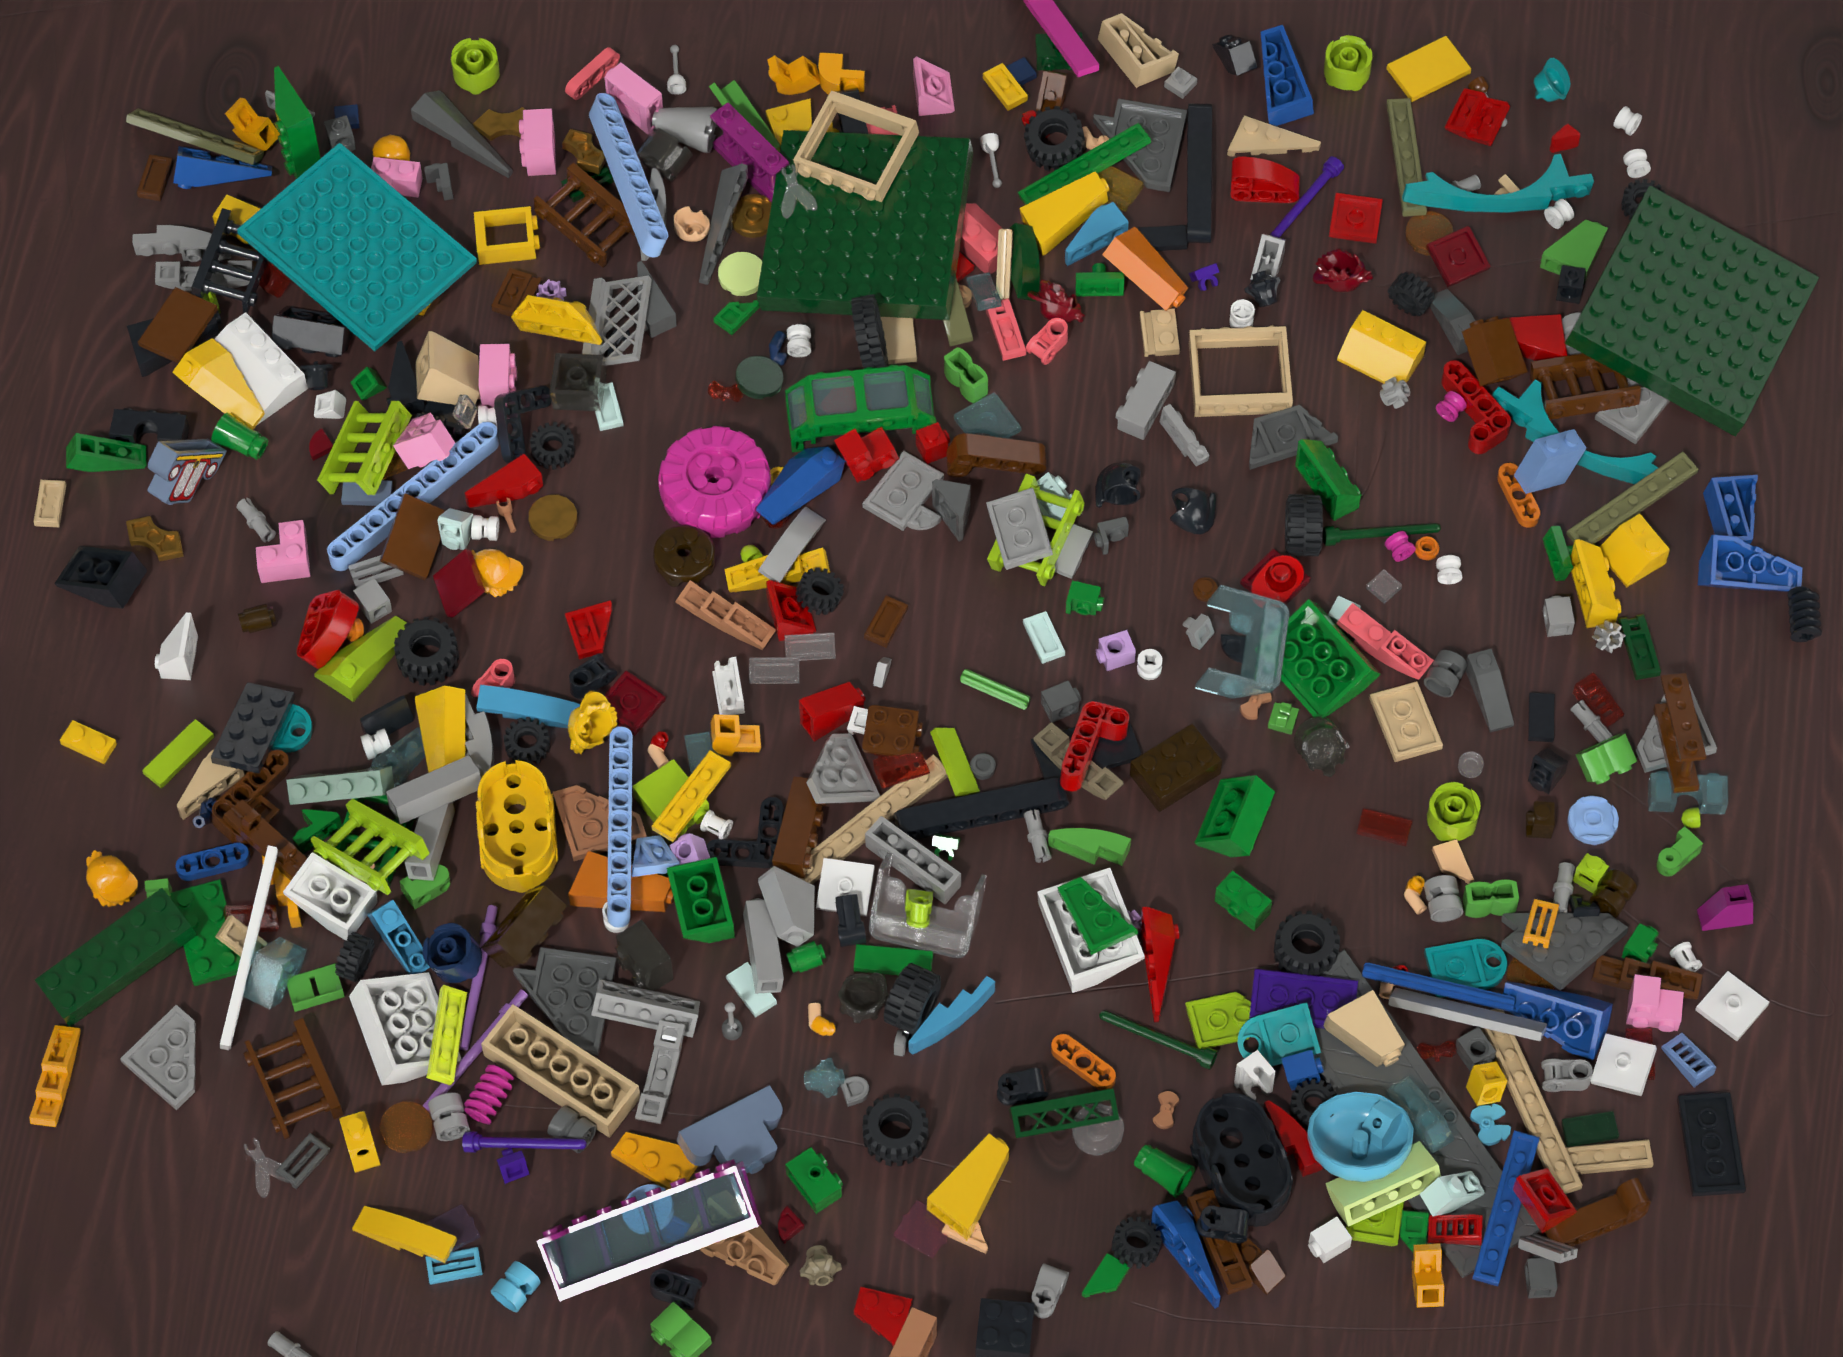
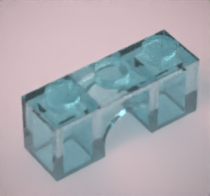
[1648,771,1728,814]

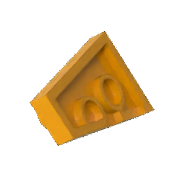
[611,1132,698,1196]

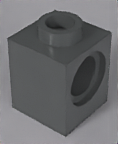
[324,115,356,151]
[1041,681,1081,723]
[1455,1027,1496,1072]
[1524,1255,1557,1298]

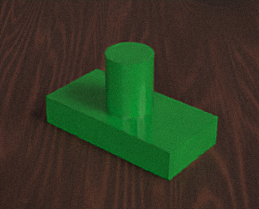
[1075,263,1124,296]
[1543,526,1573,581]

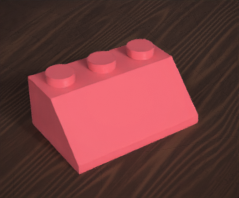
[960,203,1002,276]

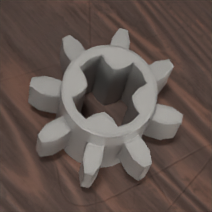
[1380,377,1410,409]
[1592,620,1625,653]

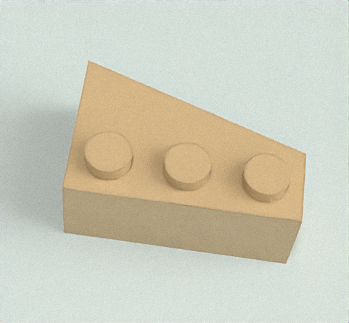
[1098,13,1179,87]

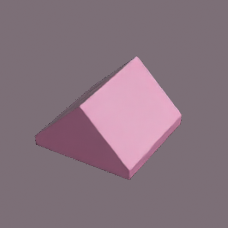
[913,56,955,116]

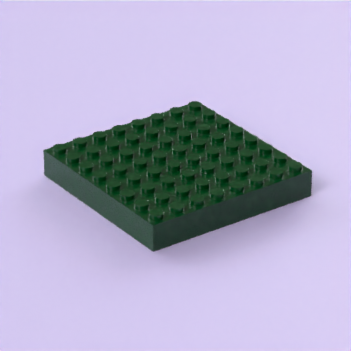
[757,130,973,320]
[1565,186,1819,437]

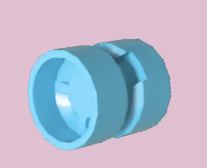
[490,1261,541,1312]

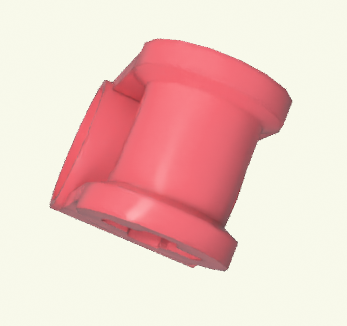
[1026,318,1068,365]
[471,659,515,698]

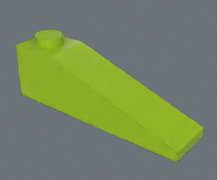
[314,616,406,702]

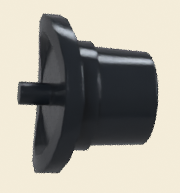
[299,361,333,391]

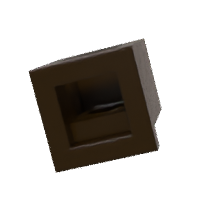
[1526,801,1555,839]

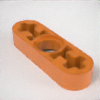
[1497,463,1540,528]
[1051,1034,1116,1091]

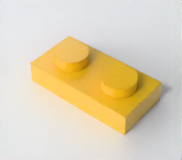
[983,63,1028,111]
[60,720,117,764]

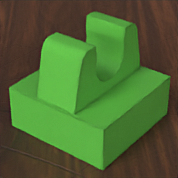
[1268,702,1299,735]

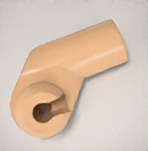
[1082,126,1109,150]

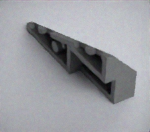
[411,90,513,178]
[699,164,748,285]

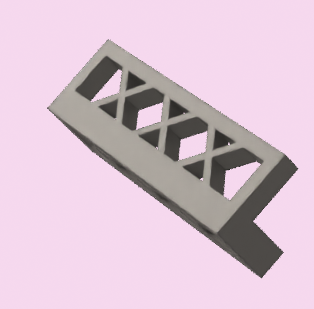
[591,979,700,1038]

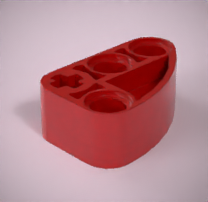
[1230,157,1300,203]
[296,590,359,669]

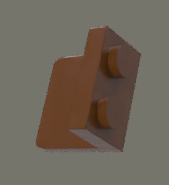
[862,705,923,769]

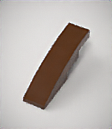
[1591,955,1703,999]

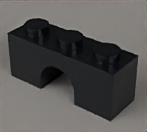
[109,408,190,444]

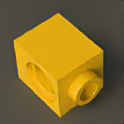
[1466,1062,1508,1106]

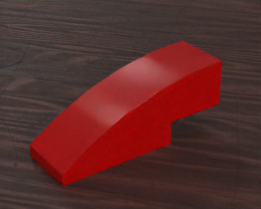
[1263,1100,1323,1177]

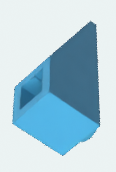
[367,900,430,975]

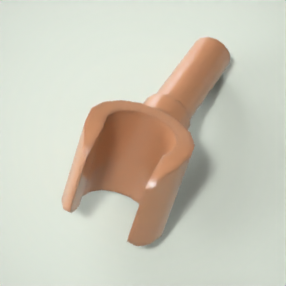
[496,498,516,533]

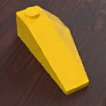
[173,338,265,430]

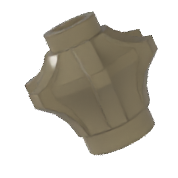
[800,1245,842,1286]

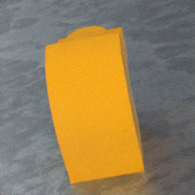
[818,53,865,95]
[767,55,821,95]
[225,98,280,151]
[711,714,761,756]
[1412,1243,1444,1308]

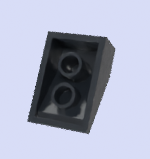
[54,546,147,609]

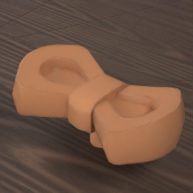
[1240,687,1272,720]
[1152,1091,1180,1129]

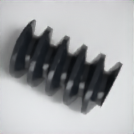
[1787,586,1822,642]

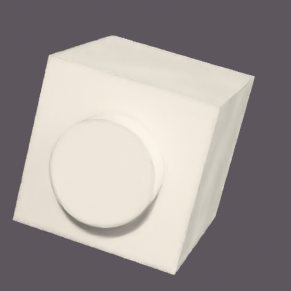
[1308,1217,1352,1263]

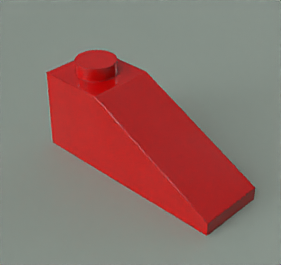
[464,454,543,508]

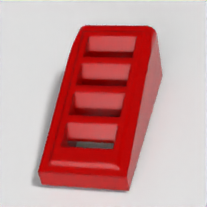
[1428,1214,1483,1246]

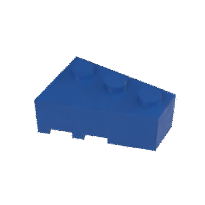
[1703,475,1758,544]

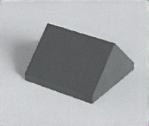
[932,479,970,541]

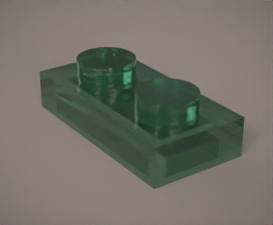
[1561,1111,1619,1147]

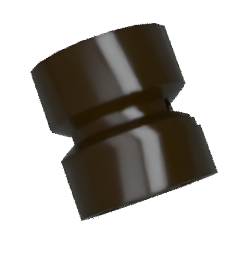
[1590,869,1637,918]

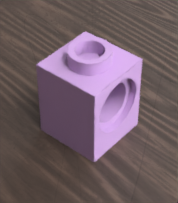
[1096,630,1136,671]
[670,833,710,865]

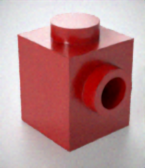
[916,422,950,464]

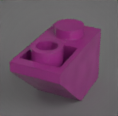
[1697,884,1753,931]

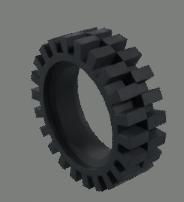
[851,294,888,368]

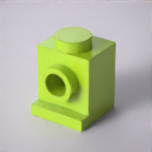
[1573,853,1609,893]

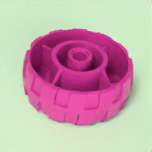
[658,426,771,538]

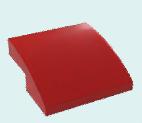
[1445,88,1510,146]

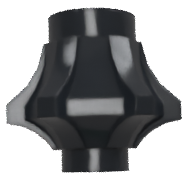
[1244,270,1281,308]

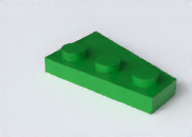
[1057,877,1138,955]

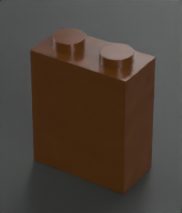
[1462,316,1528,386]

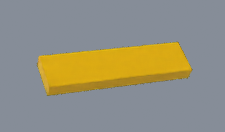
[652,750,731,842]

